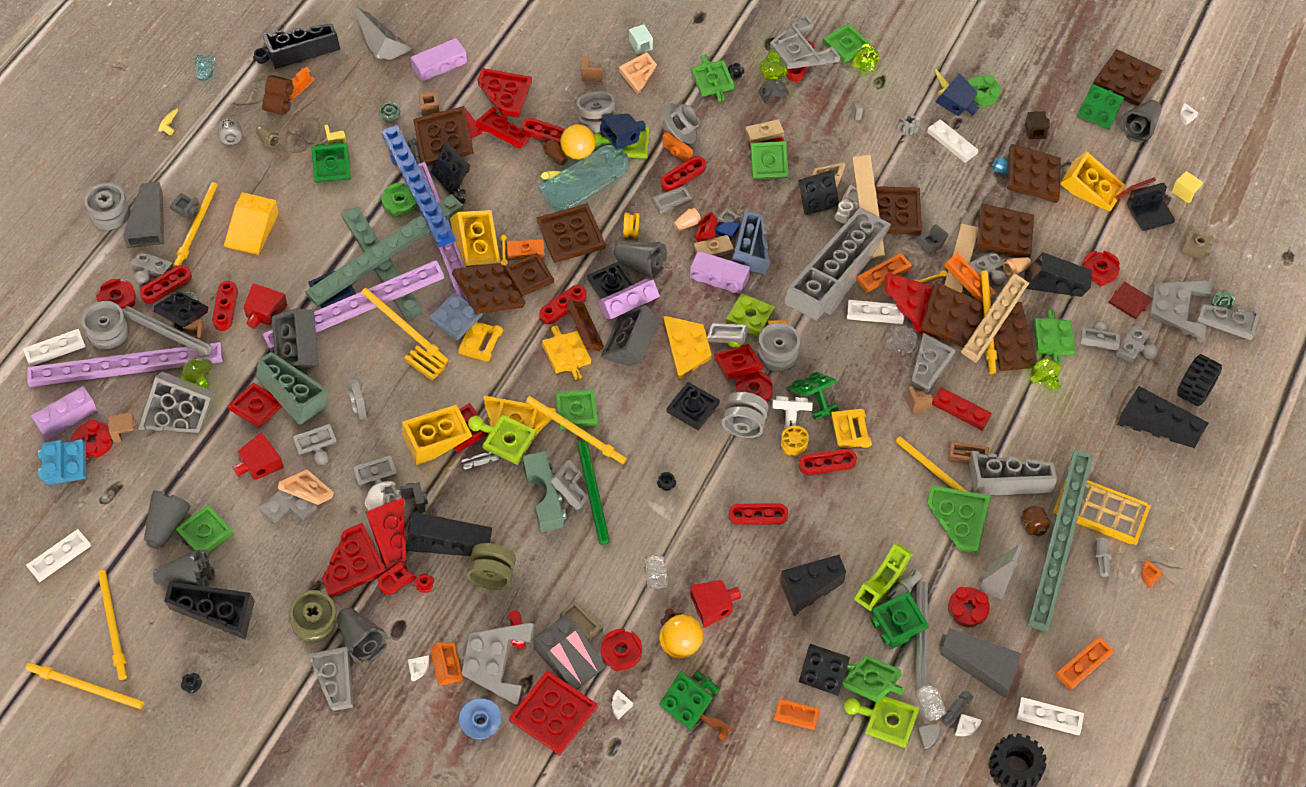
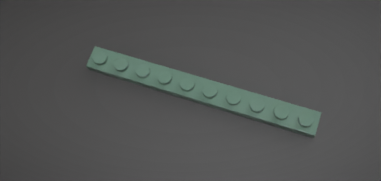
[305,194,463,307]
[1028,449,1093,632]

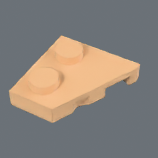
[619,53,657,95]
[278,469,334,505]

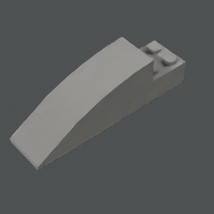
[784,208,891,320]

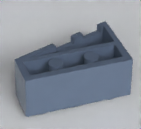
[731,210,770,275]

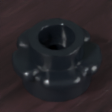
[253,48,270,64]
[728,63,744,80]
[453,187,466,204]
[657,472,676,491]
[181,673,202,693]

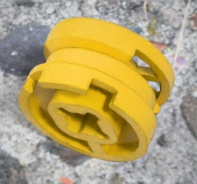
[623,212,640,239]
[781,425,809,457]

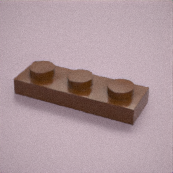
[567,300,604,351]

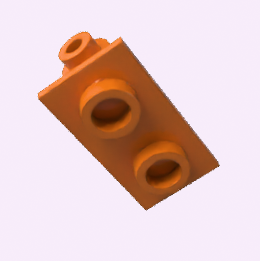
[289,67,315,101]

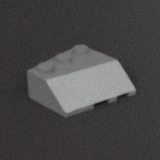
[138,372,216,433]

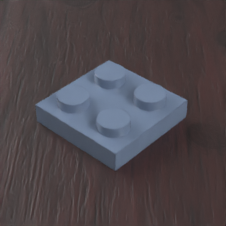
[429,292,483,341]

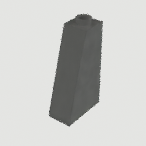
[123,182,164,248]
[939,628,1021,697]

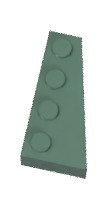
[256,352,329,425]

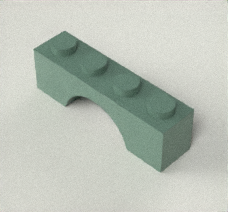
[522,451,567,533]

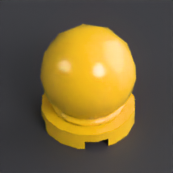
[560,124,596,160]
[659,614,704,659]

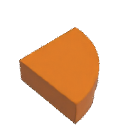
[1141,560,1163,588]

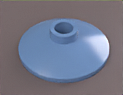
[459,699,502,739]

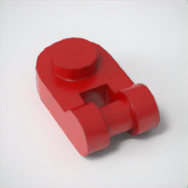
[695,213,718,242]
[378,562,416,595]
[508,610,526,649]

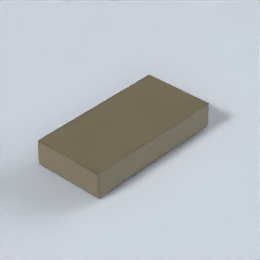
[560,600,603,642]

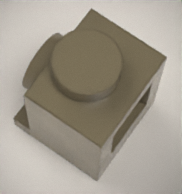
[1182,229,1213,260]

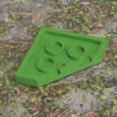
[927,485,991,554]

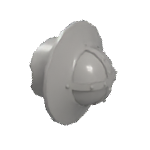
[662,103,700,144]

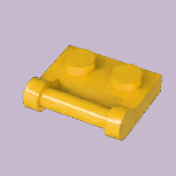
[458,322,503,362]
[831,409,872,449]

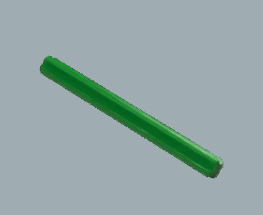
[577,440,610,545]

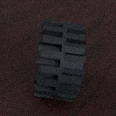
[1177,354,1222,407]
[989,733,1047,787]

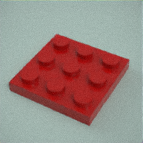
[509,670,598,756]

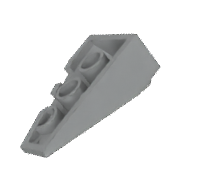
[355,7,412,60]
[979,544,1023,600]

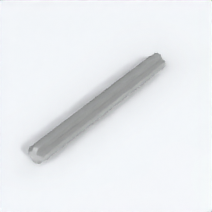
[122,306,212,355]
[915,581,928,696]

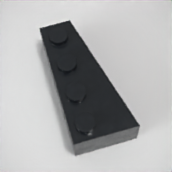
[262,24,340,69]
[1117,386,1209,448]
[405,512,492,556]
[164,582,255,640]

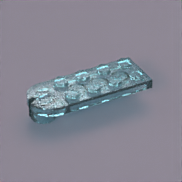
[538,145,629,212]

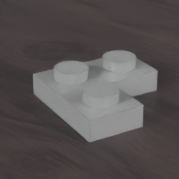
[551,460,589,510]
[260,490,317,523]

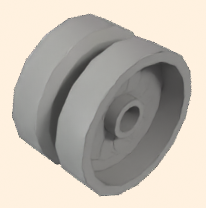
[576,91,617,133]
[84,183,130,230]
[81,301,129,350]
[757,323,800,372]
[722,392,769,438]

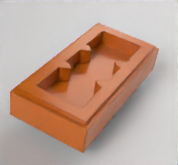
[663,132,693,162]
[507,239,544,260]
[774,698,820,730]

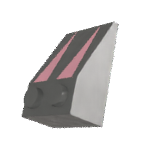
[533,614,606,690]

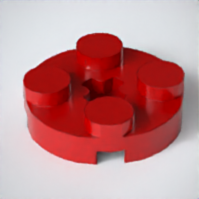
[1083,251,1120,286]
[96,279,136,309]
[735,371,773,402]
[71,419,113,458]
[948,587,990,627]
[601,629,642,671]

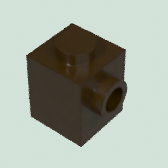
[1025,111,1050,139]

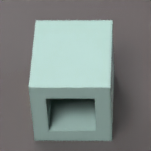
[629,24,653,55]

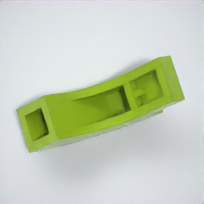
[854,542,914,611]

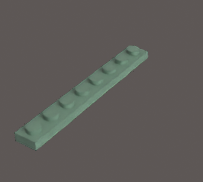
[341,207,423,321]

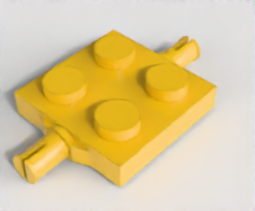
[542,326,591,380]

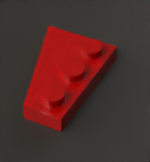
[475,107,530,149]
[365,497,406,569]

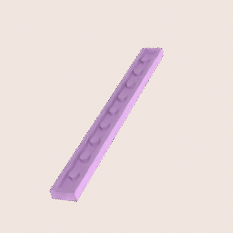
[418,162,468,301]
[263,260,444,352]
[27,342,223,387]

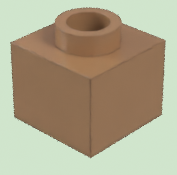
[419,91,439,116]

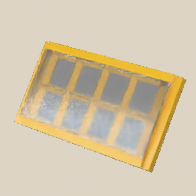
[1053,480,1151,545]

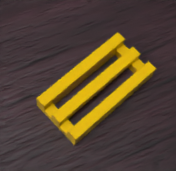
[404,345,445,381]

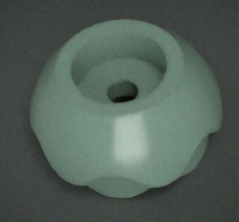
[379,102,401,122]
[1212,290,1235,309]

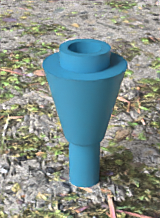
[991,156,1008,175]

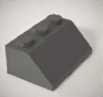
[601,305,660,366]
[272,308,319,370]

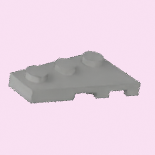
[1197,305,1261,340]
[911,333,956,393]
[307,647,353,711]

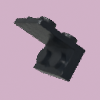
[1127,182,1175,231]

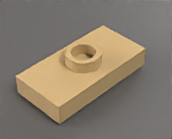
[745,119,784,144]
[693,235,734,257]

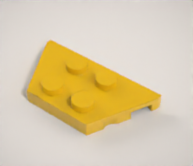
[663,316,712,380]
[483,396,556,439]

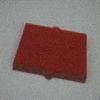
[1115,177,1156,200]
[1108,282,1152,319]

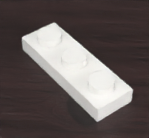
[927,119,978,163]
[847,300,904,324]
[23,329,85,367]
[26,529,91,582]
[1017,697,1084,735]

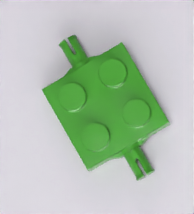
[691,54,734,102]
[1033,309,1076,366]
[843,655,905,703]

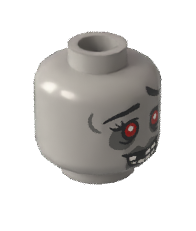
[218,119,242,145]

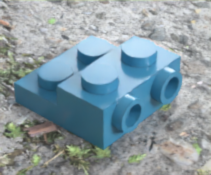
[38,439,86,485]

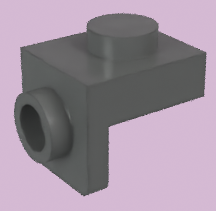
[758,79,789,103]
[170,193,199,220]
[916,224,948,253]
[400,482,428,513]

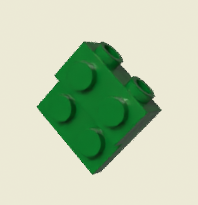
[311,142,351,183]
[870,591,929,649]

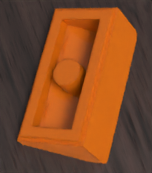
[430,642,463,686]

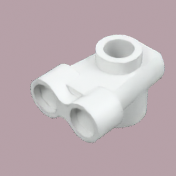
[835,198,860,224]

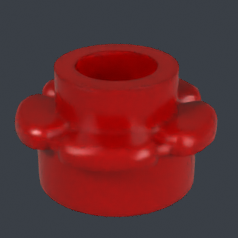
[414,573,434,593]

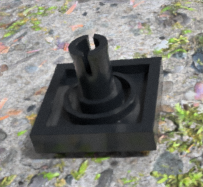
[431,144,470,194]
[798,170,839,215]
[587,261,635,299]
[154,291,208,331]
[666,382,720,431]
[799,644,850,696]

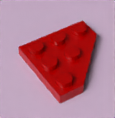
[478,68,532,118]
[884,273,935,337]
[321,522,386,598]

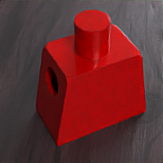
[244,283,288,329]
[232,432,284,480]
[690,580,741,628]

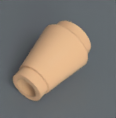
[673,208,701,231]
[1003,257,1031,276]

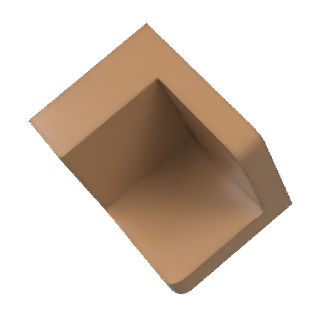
[581,56,603,82]
[183,319,206,347]
[905,386,933,414]
[108,412,136,443]

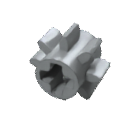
[897,114,920,136]

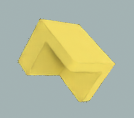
[324,125,347,145]
[1172,171,1203,203]

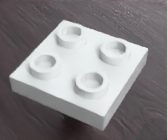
[771,396,812,428]

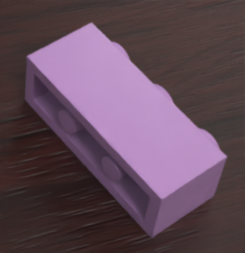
[411,38,467,82]
[690,251,750,294]
[597,279,660,319]
[31,386,98,441]

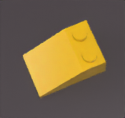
[1060,152,1126,211]
[224,192,279,255]
[450,210,500,267]
[401,404,472,465]

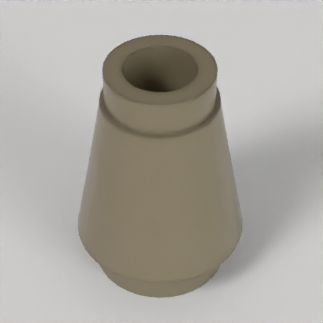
[256,125,280,148]

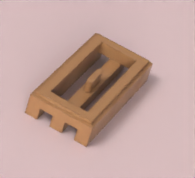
[948,441,989,464]

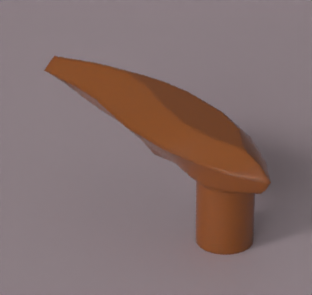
[700,714,734,741]

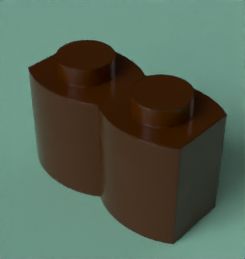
[262,75,294,115]

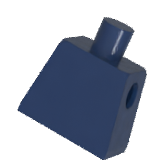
[935,73,979,116]
[600,114,646,150]

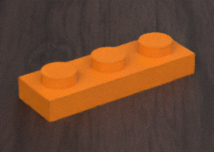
[944,252,996,303]
[856,253,912,293]
[1055,636,1115,691]

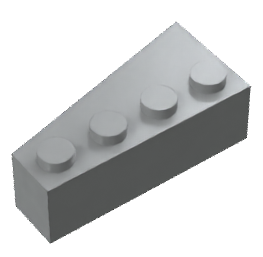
[969,451,1057,496]

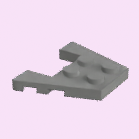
[770,14,840,69]
[1149,281,1213,343]
[461,623,535,705]

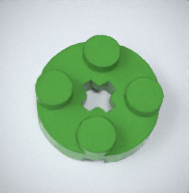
[968,75,1001,106]
[381,183,417,217]

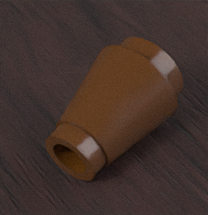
[543,139,568,166]

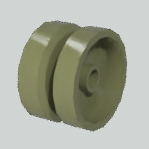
[467,543,516,590]
[290,590,336,643]

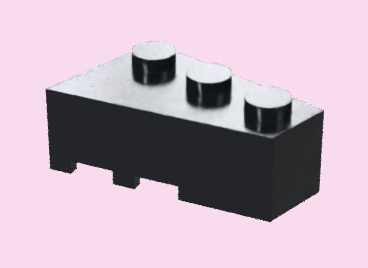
[1024,252,1092,297]
[780,555,846,616]

